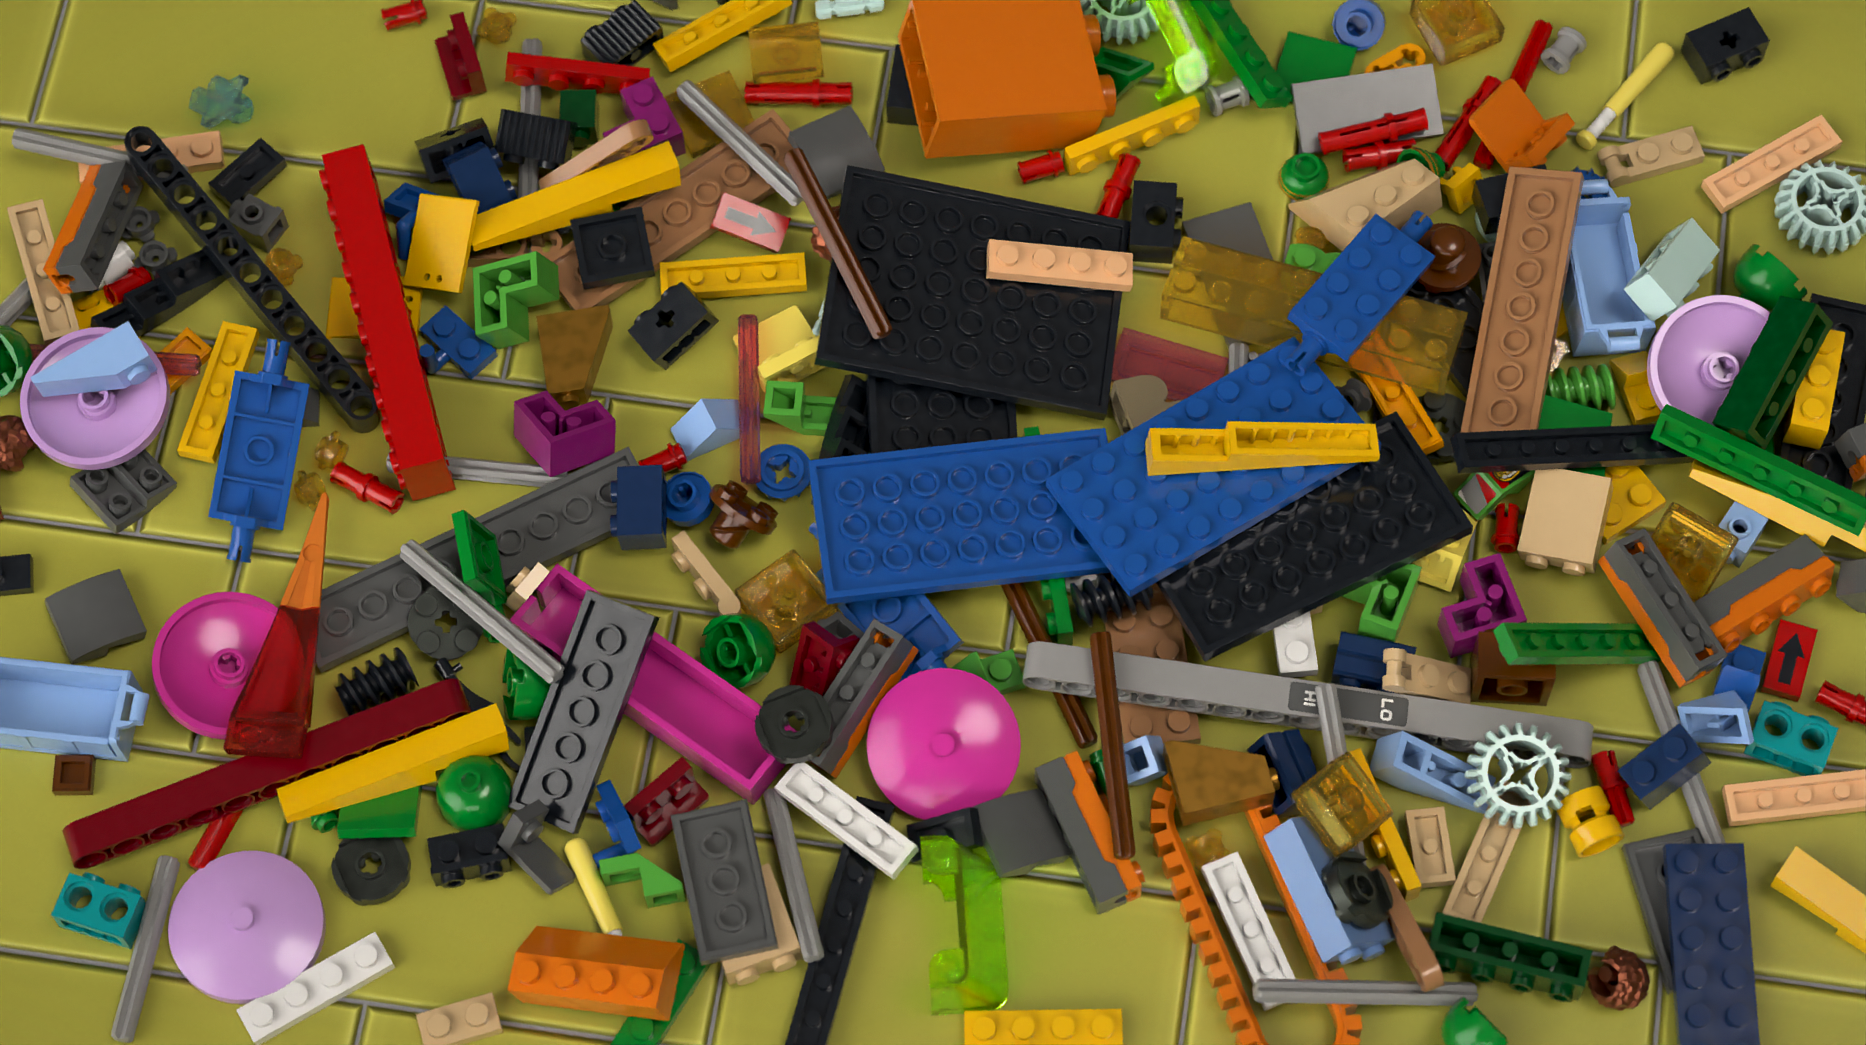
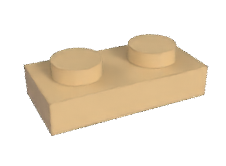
[504,562,550,613]
[1404,807,1456,888]
[416,992,503,1045]

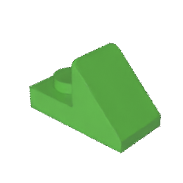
[952,649,1025,695]

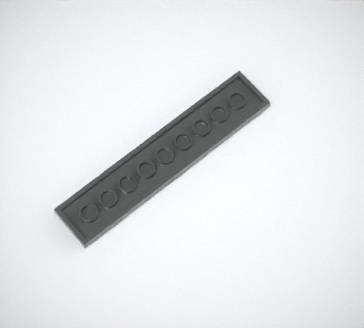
[291,447,639,673]

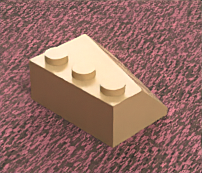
[1288,159,1442,251]

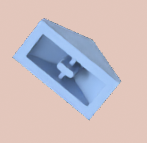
[671,398,753,461]
[1677,690,1754,744]

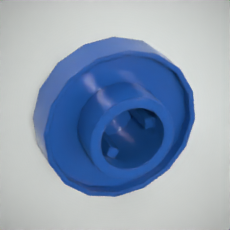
[1332,0,1386,50]
[667,472,714,527]

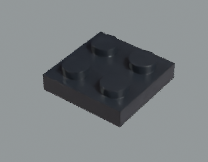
[570,206,655,290]

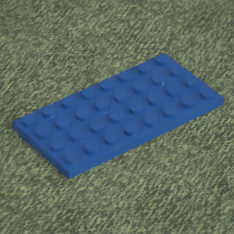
[1046,337,1381,597]
[808,428,1110,604]

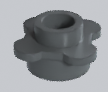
[121,206,160,243]
[135,240,178,277]
[1336,378,1372,413]

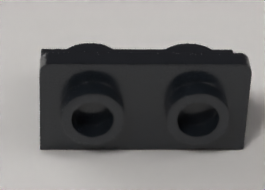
[427,823,512,888]

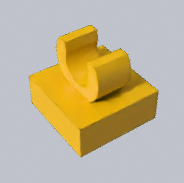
[1440,163,1482,214]

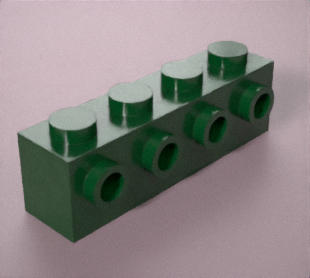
[1712,296,1833,450]
[1428,912,1592,1002]

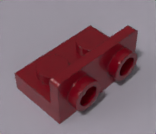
[435,12,487,100]
[789,621,860,696]
[624,757,709,846]

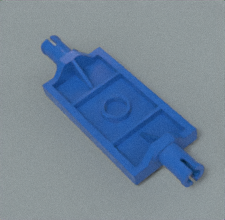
[1285,211,1435,376]
[208,338,310,563]
[808,522,964,683]

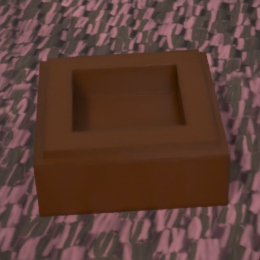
[52,755,96,796]

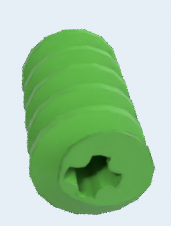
[1546,364,1616,410]

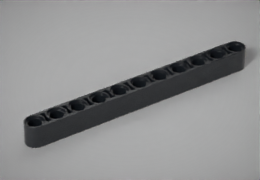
[124,126,380,433]

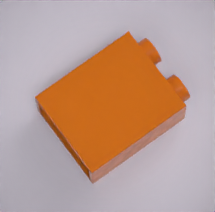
[898,0,1116,159]

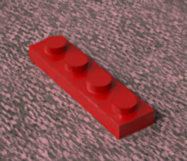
[505,52,650,95]

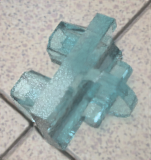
[189,74,254,129]

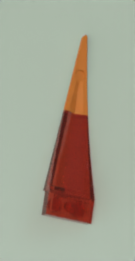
[223,492,329,759]

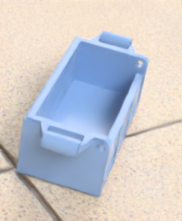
[1562,179,1656,357]
[0,657,150,762]

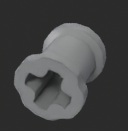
[1541,27,1587,75]
[1204,75,1250,117]

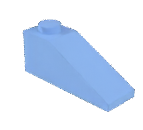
[30,321,158,397]
[1369,731,1496,814]

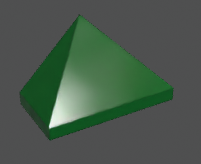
[1094,47,1155,100]

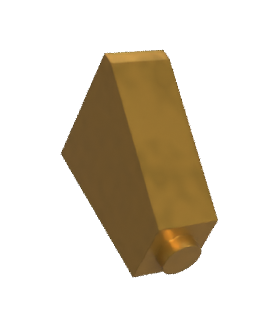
[536,304,613,410]
[1163,740,1280,826]

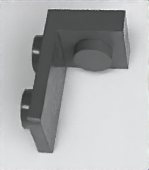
[498,799,576,895]

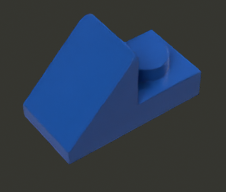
[1712,644,1766,713]

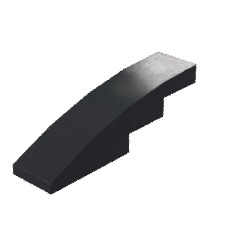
[90,250,227,337]
[811,374,869,505]

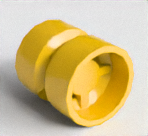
[1556,786,1624,858]

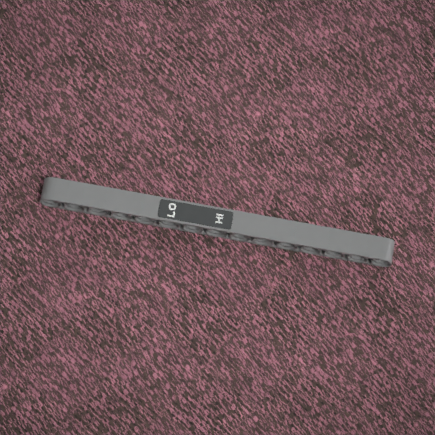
[1022,641,1593,768]

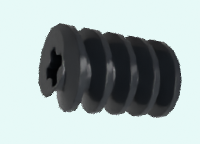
[1070,573,1154,628]
[334,647,420,716]

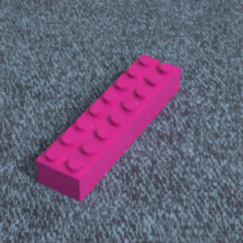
[510,564,798,805]

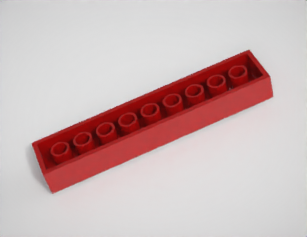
[319,144,456,501]

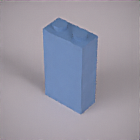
[1263,813,1396,965]

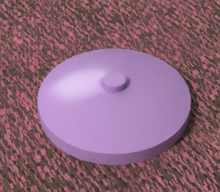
[1647,295,1770,426]
[20,327,170,470]
[168,851,326,1004]

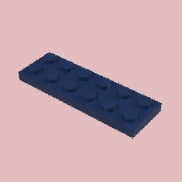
[1663,843,1760,1045]

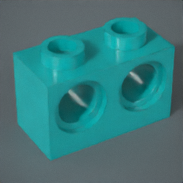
[1744,700,1838,776]
[51,872,146,949]

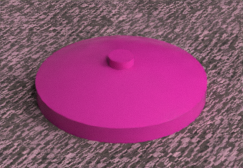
[152,592,306,740]
[867,668,1021,820]

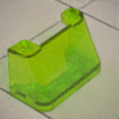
[1126,0,1221,107]
[920,835,1009,1016]

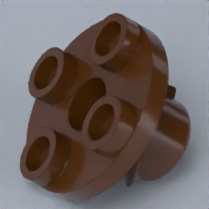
[1418,223,1481,294]
[709,480,778,549]

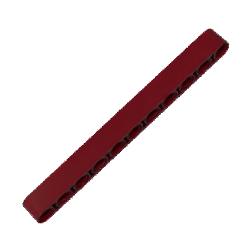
[62,678,472,869]

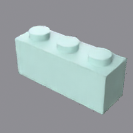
[1624,218,1720,321]

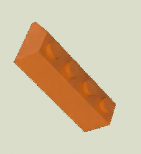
[507,926,685,1021]

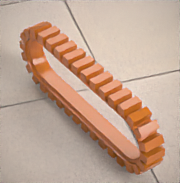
[1149,773,1362,1045]

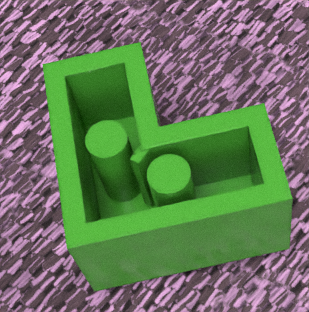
[473,251,560,349]
[1342,563,1422,643]

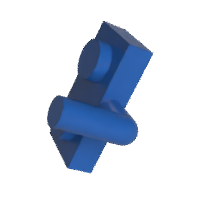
[384,182,438,260]
[419,305,497,380]
[592,780,641,869]

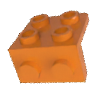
[1469,79,1575,173]

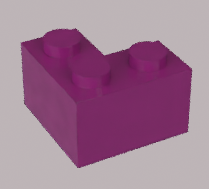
[603,76,686,157]
[514,390,616,477]
[1437,553,1527,658]

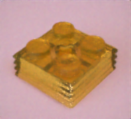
[1409,0,1505,66]
[1651,502,1738,602]
[735,550,838,653]
[1291,751,1393,857]

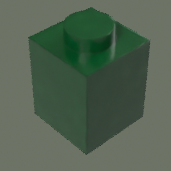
[559,89,599,147]

